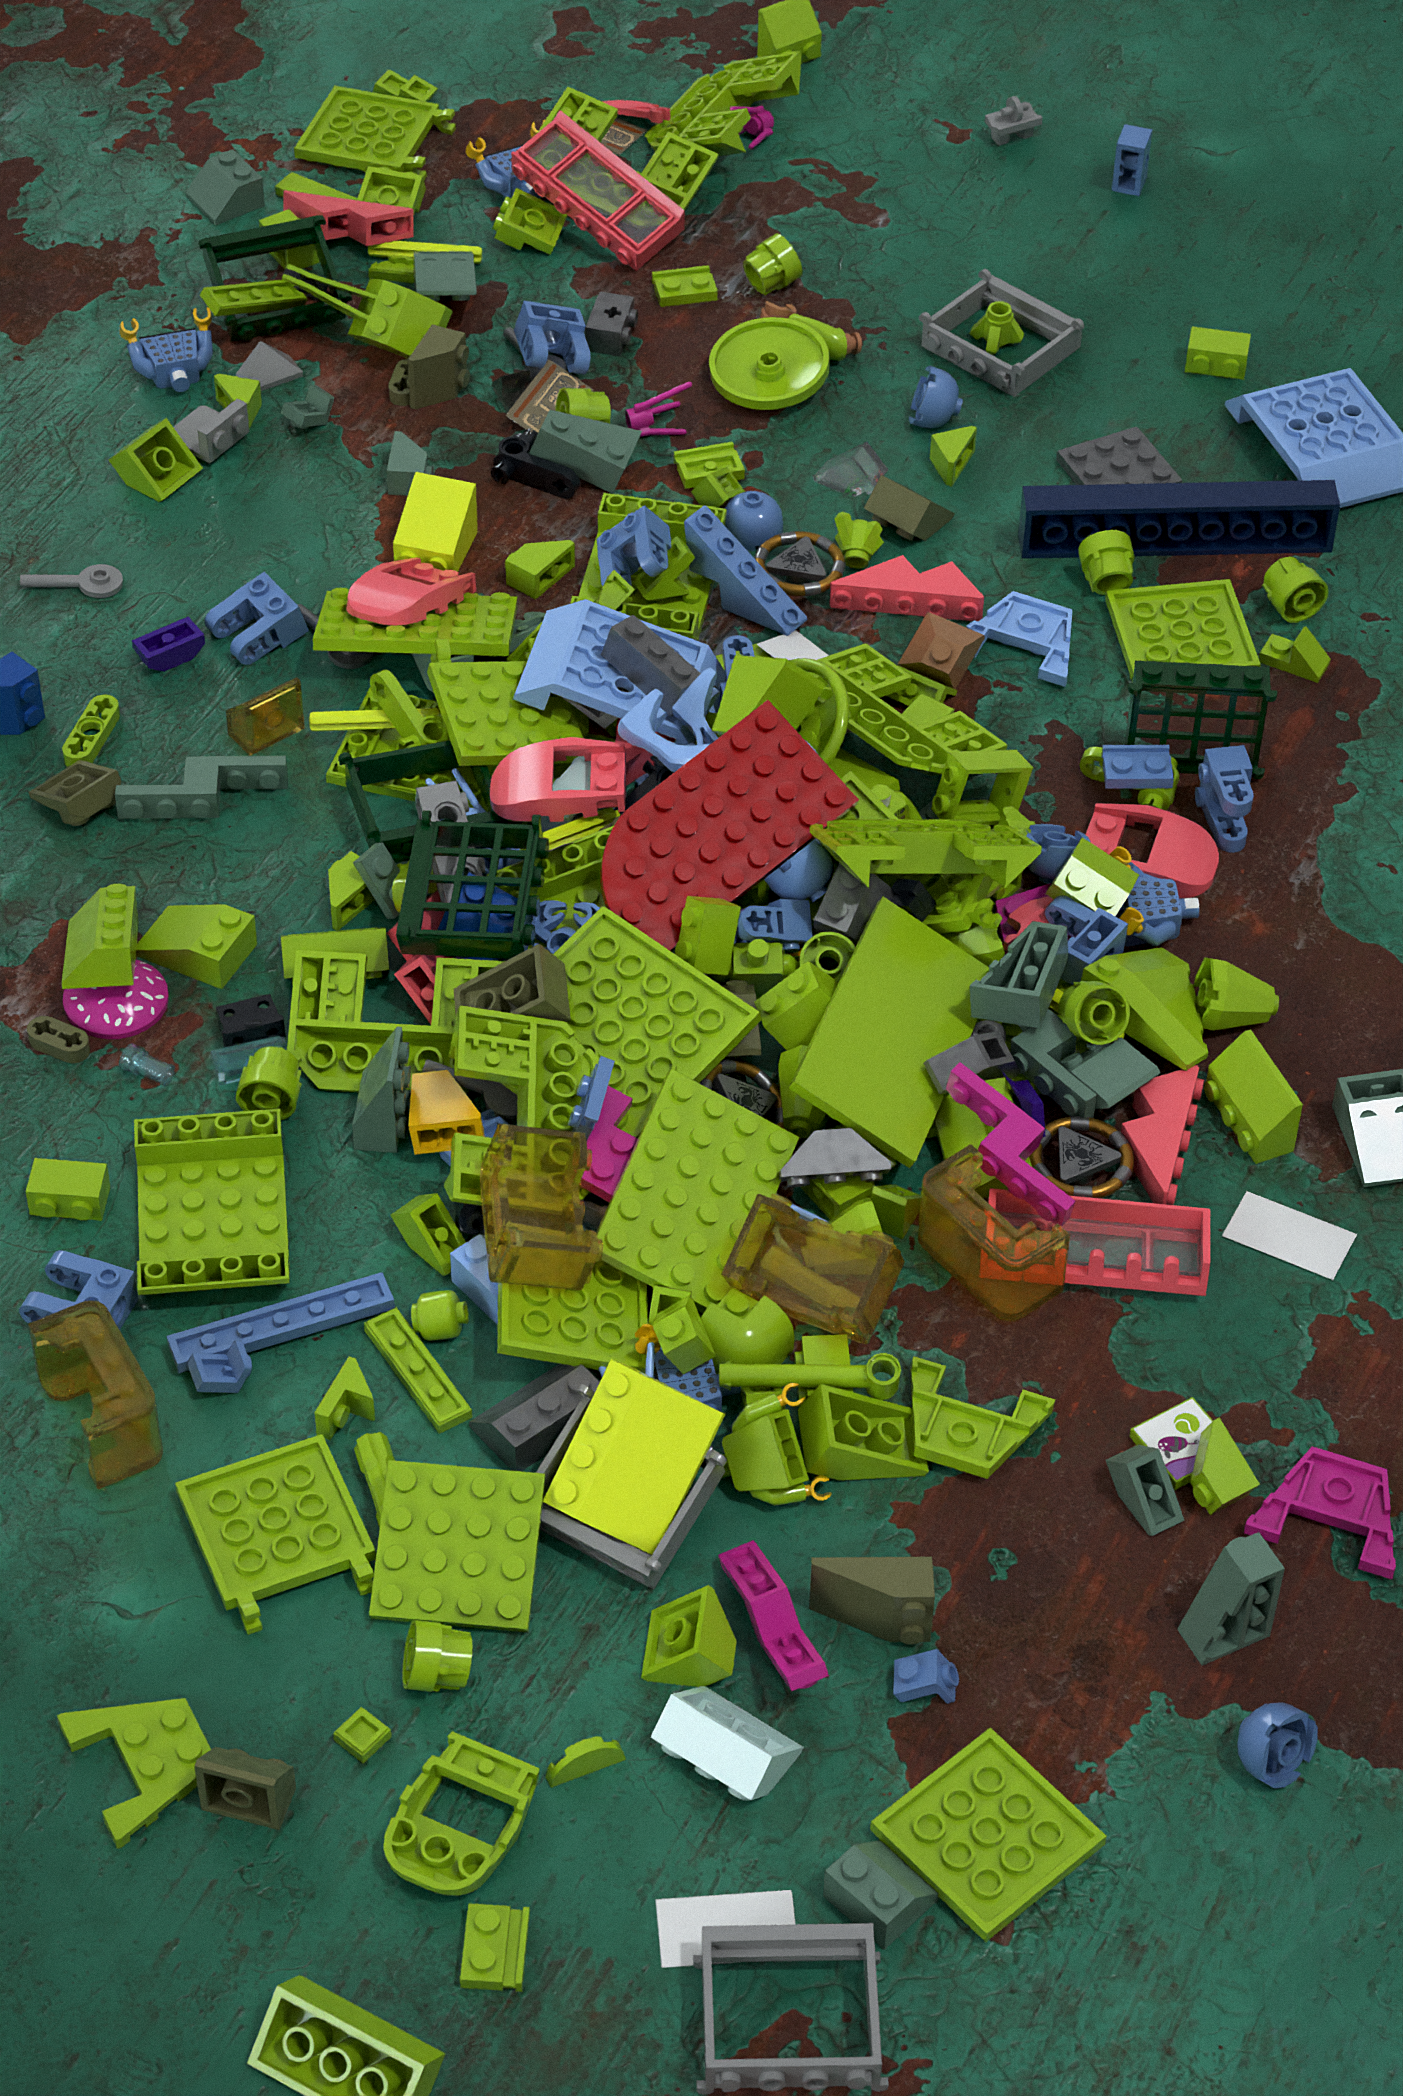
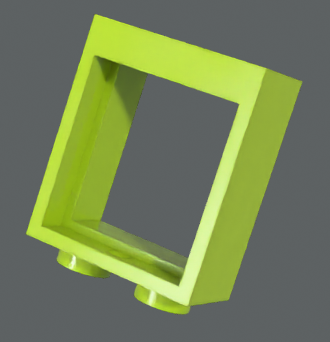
[931,750,1033,825]

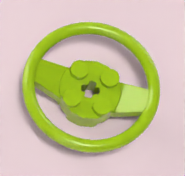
[789,658,851,766]

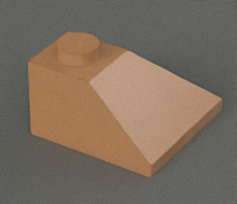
[897,612,985,689]

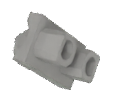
[984,96,1043,145]

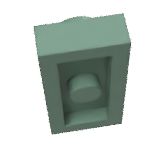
[353,842,400,919]

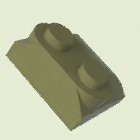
[28,760,122,826]

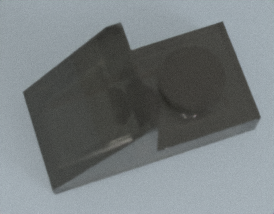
[492,370,531,423]

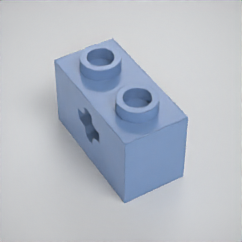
[1112,124,1152,196]

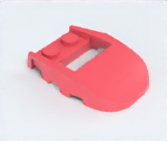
[346,557,476,625]
[490,737,626,822]
[1085,803,1219,898]

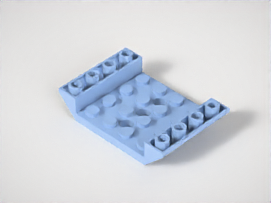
[1225,368,1403,508]
[513,599,725,745]

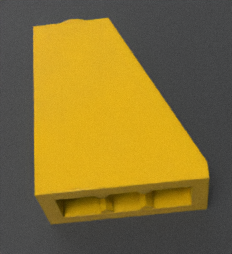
[408,1070,485,1155]

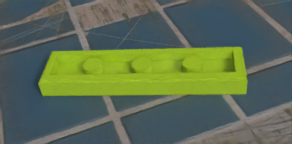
[200,279,308,317]
[364,1307,472,1434]

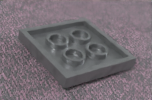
[1056,426,1183,485]

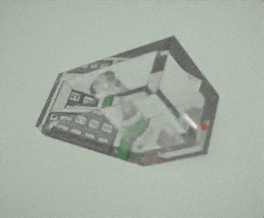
[813,441,889,497]

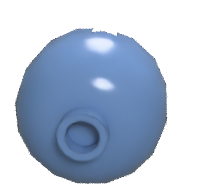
[909,365,963,429]
[725,491,783,551]
[1026,824,1090,884]
[764,839,834,902]
[1238,1703,1317,1788]

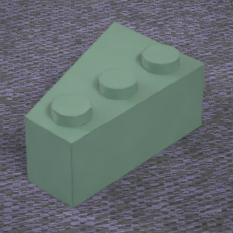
[529,410,642,494]
[969,921,1068,1028]
[1177,1532,1285,1666]

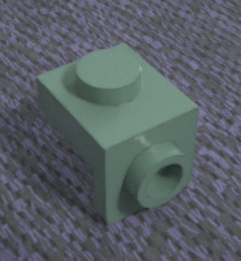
[281,385,334,429]

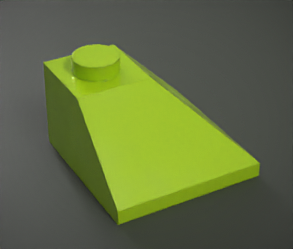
[641,1585,737,1687]

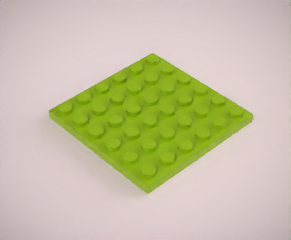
[499,906,762,1139]

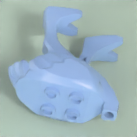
[618,667,817,772]

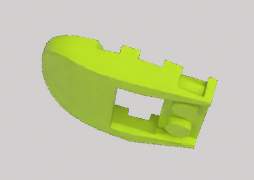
[383,1731,540,1895]

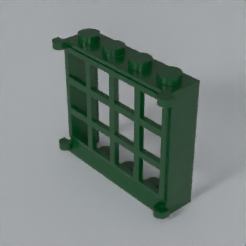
[1124,660,1278,779]
[396,810,549,959]

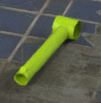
[719,1353,901,1400]

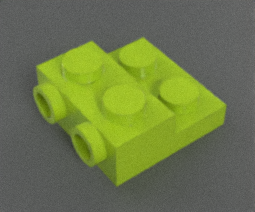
[357,166,426,216]
[492,188,567,255]

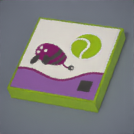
[1129,1397,1213,1490]

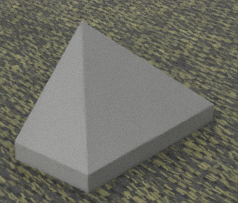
[235,341,303,391]

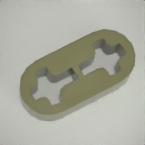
[389,358,410,406]
[27,1016,90,1063]

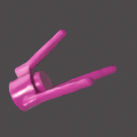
[730,105,774,149]
[625,382,692,437]

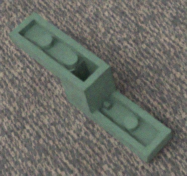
[115,756,288,819]
[1010,1009,1097,1118]

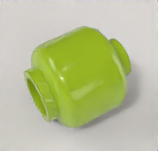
[411,1290,469,1341]

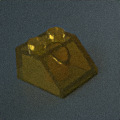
[226,677,305,756]

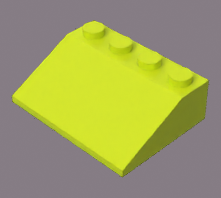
[543,1359,725,1555]

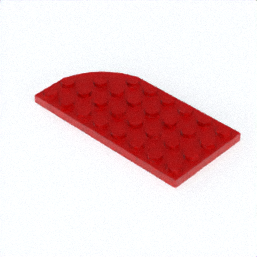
[600,700,859,952]

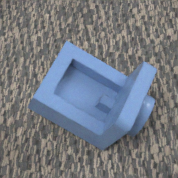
[187,1340,252,1393]
[893,1649,959,1704]

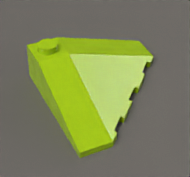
[1080,947,1208,1071]

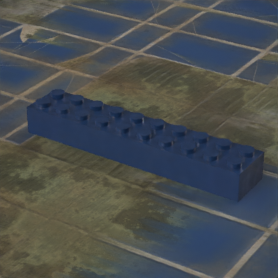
[1018,480,1340,559]

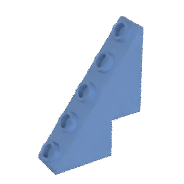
[684,505,808,636]

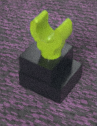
[890,878,937,922]

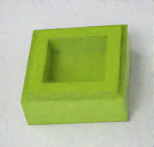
[333,1707,392,1764]

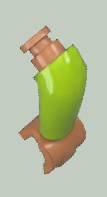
[760,301,862,361]

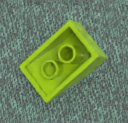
[136,904,257,989]
[798,1384,929,1480]

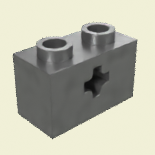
[585,292,638,356]

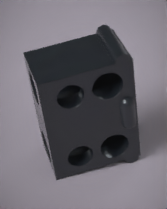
[216,994,286,1053]

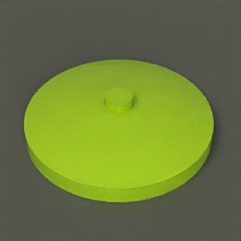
[709,317,830,410]

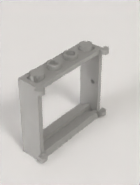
[919,269,1084,397]
[536,1384,727,1590]
[693,1923,889,2095]

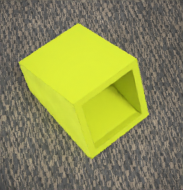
[393,472,478,572]

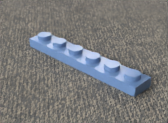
[166,1272,395,1373]

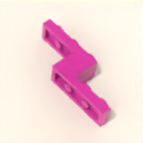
[945,1062,1076,1228]
[718,1540,829,1691]

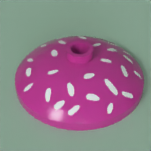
[63,959,169,1039]

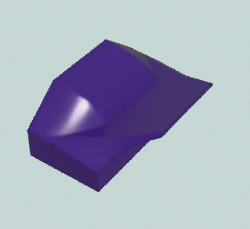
[132,617,205,672]
[1002,1072,1046,1137]

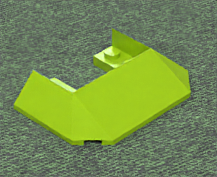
[644,51,802,156]
[533,87,719,230]
[808,643,1008,776]
[809,819,1042,888]
[287,950,505,1094]
[443,1005,599,1217]

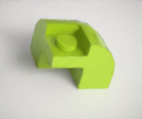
[701,1288,795,1374]

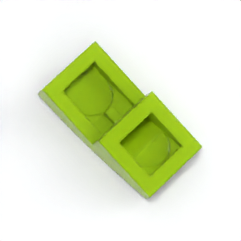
[373,69,438,102]

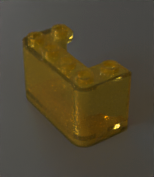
[480,1124,603,1291]
[918,1144,1070,1321]
[721,1194,905,1344]
[28,1300,163,1490]

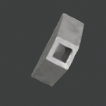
[924,1031,1020,1094]
[779,1128,891,1187]

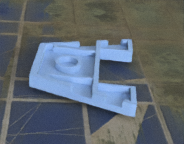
[966,591,1072,687]

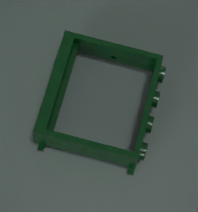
[199,215,352,342]
[338,740,508,863]

